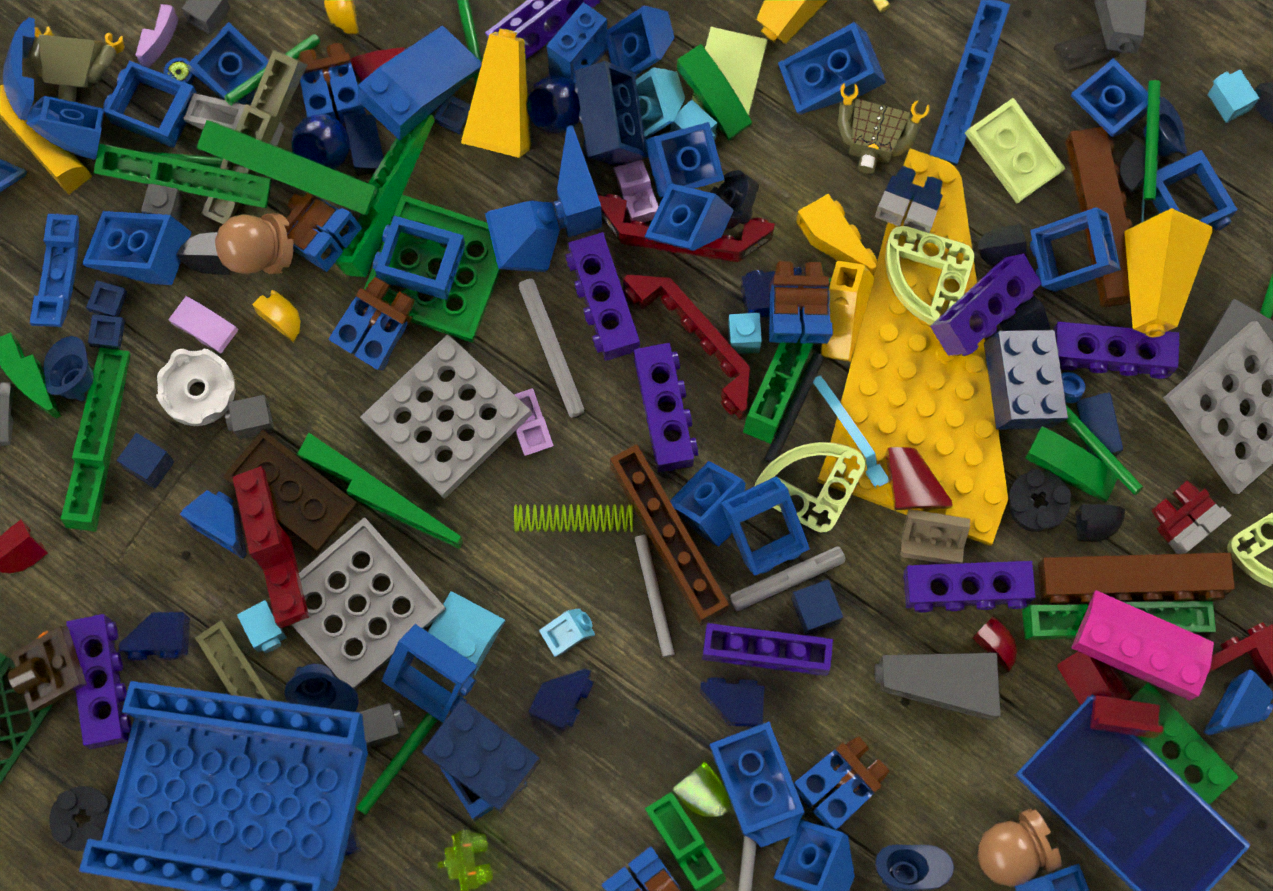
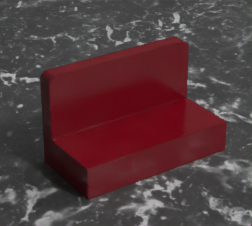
[1057,651,1132,719]
[1091,695,1163,738]

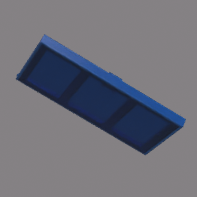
[1014,694,1251,891]

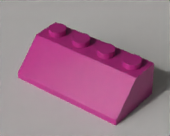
[1071,590,1214,701]

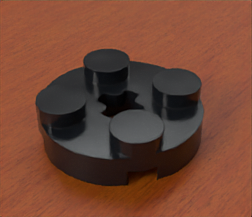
[710,170,759,230]
[1008,469,1071,532]
[49,786,112,852]

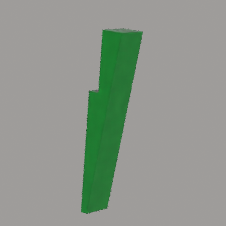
[335,114,435,277]
[196,120,378,215]
[94,144,272,208]
[61,348,131,532]
[297,433,463,549]
[1022,601,1216,640]

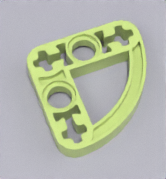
[885,226,974,325]
[755,442,866,532]
[1227,512,1273,588]

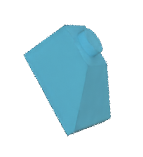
[636,67,685,139]
[428,591,505,675]

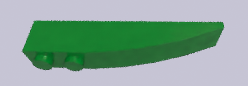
[743,278,831,444]

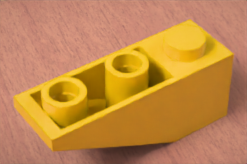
[796,194,877,276]
[821,261,875,362]

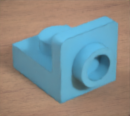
[539,609,595,657]

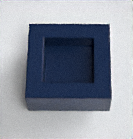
[434,96,471,135]
[86,281,128,317]
[88,314,125,350]

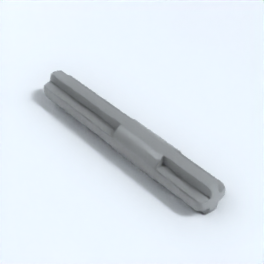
[730,547,845,611]

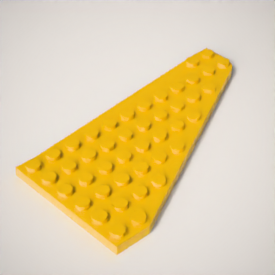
[817,148,1008,546]

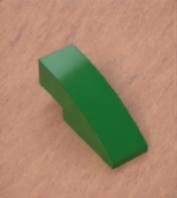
[677,44,752,141]
[0,332,61,419]
[1025,426,1118,502]
[645,792,726,891]

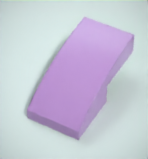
[136,4,179,68]
[614,160,659,222]
[169,296,238,354]
[514,388,553,456]

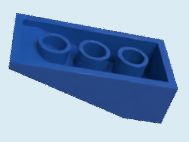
[358,25,482,140]

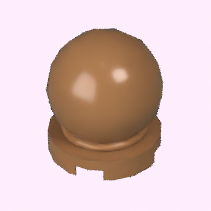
[215,213,294,275]
[977,809,1062,887]

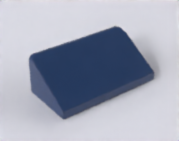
[344,114,383,176]
[1076,392,1123,459]

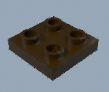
[8,626,87,712]

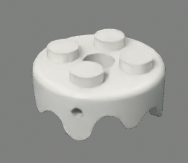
[156,349,235,426]

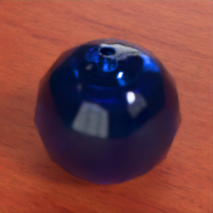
[527,75,581,133]
[291,114,350,170]

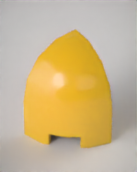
[324,0,358,34]
[252,290,301,342]

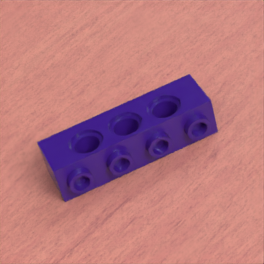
[485,0,600,60]
[565,232,640,361]
[930,254,1042,356]
[1053,322,1179,379]
[634,343,699,473]
[903,561,1035,613]
[66,614,132,749]
[702,623,833,676]

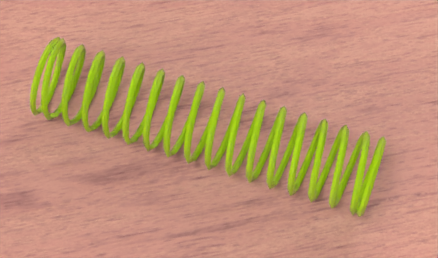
[514,504,633,533]

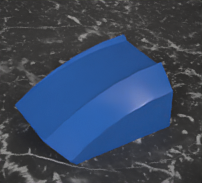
[186,22,269,105]
[26,96,104,160]

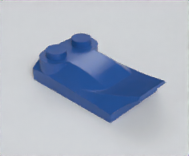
[709,722,804,847]

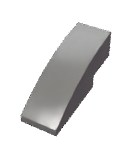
[184,93,284,146]

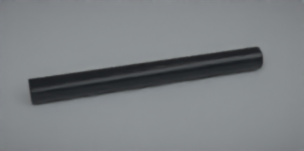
[764,353,824,464]

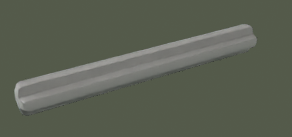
[519,279,584,417]

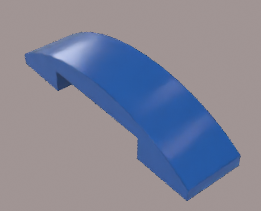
[3,17,35,121]
[30,214,79,327]

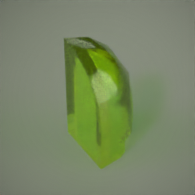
[673,761,729,817]

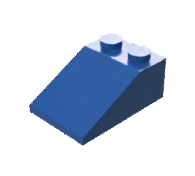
[778,22,886,114]
[554,125,602,238]
[82,211,192,285]

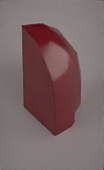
[0,519,48,574]
[972,616,1017,672]

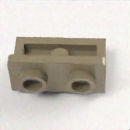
[900,509,970,564]

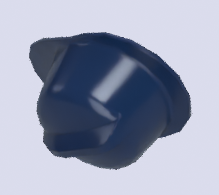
[1143,97,1187,157]
[44,336,94,401]
[284,663,359,712]
[875,844,954,891]

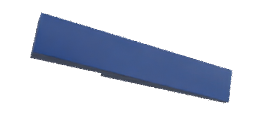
[929,0,1010,166]

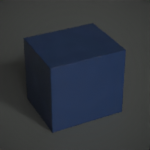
[116,433,175,489]
[791,579,843,636]

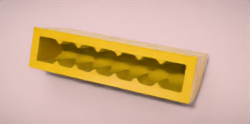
[0,85,92,195]

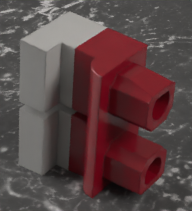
[1151,481,1231,554]

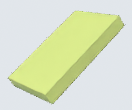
[692,27,767,115]
[965,98,1066,204]

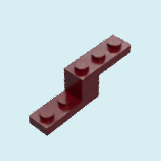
[232,466,309,629]
[1208,622,1273,685]

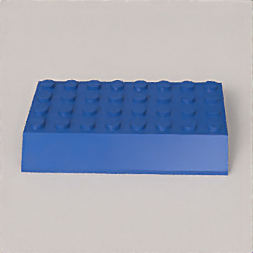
[79,681,368,891]

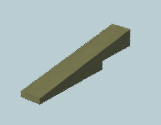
[201,50,308,224]
[195,620,274,701]

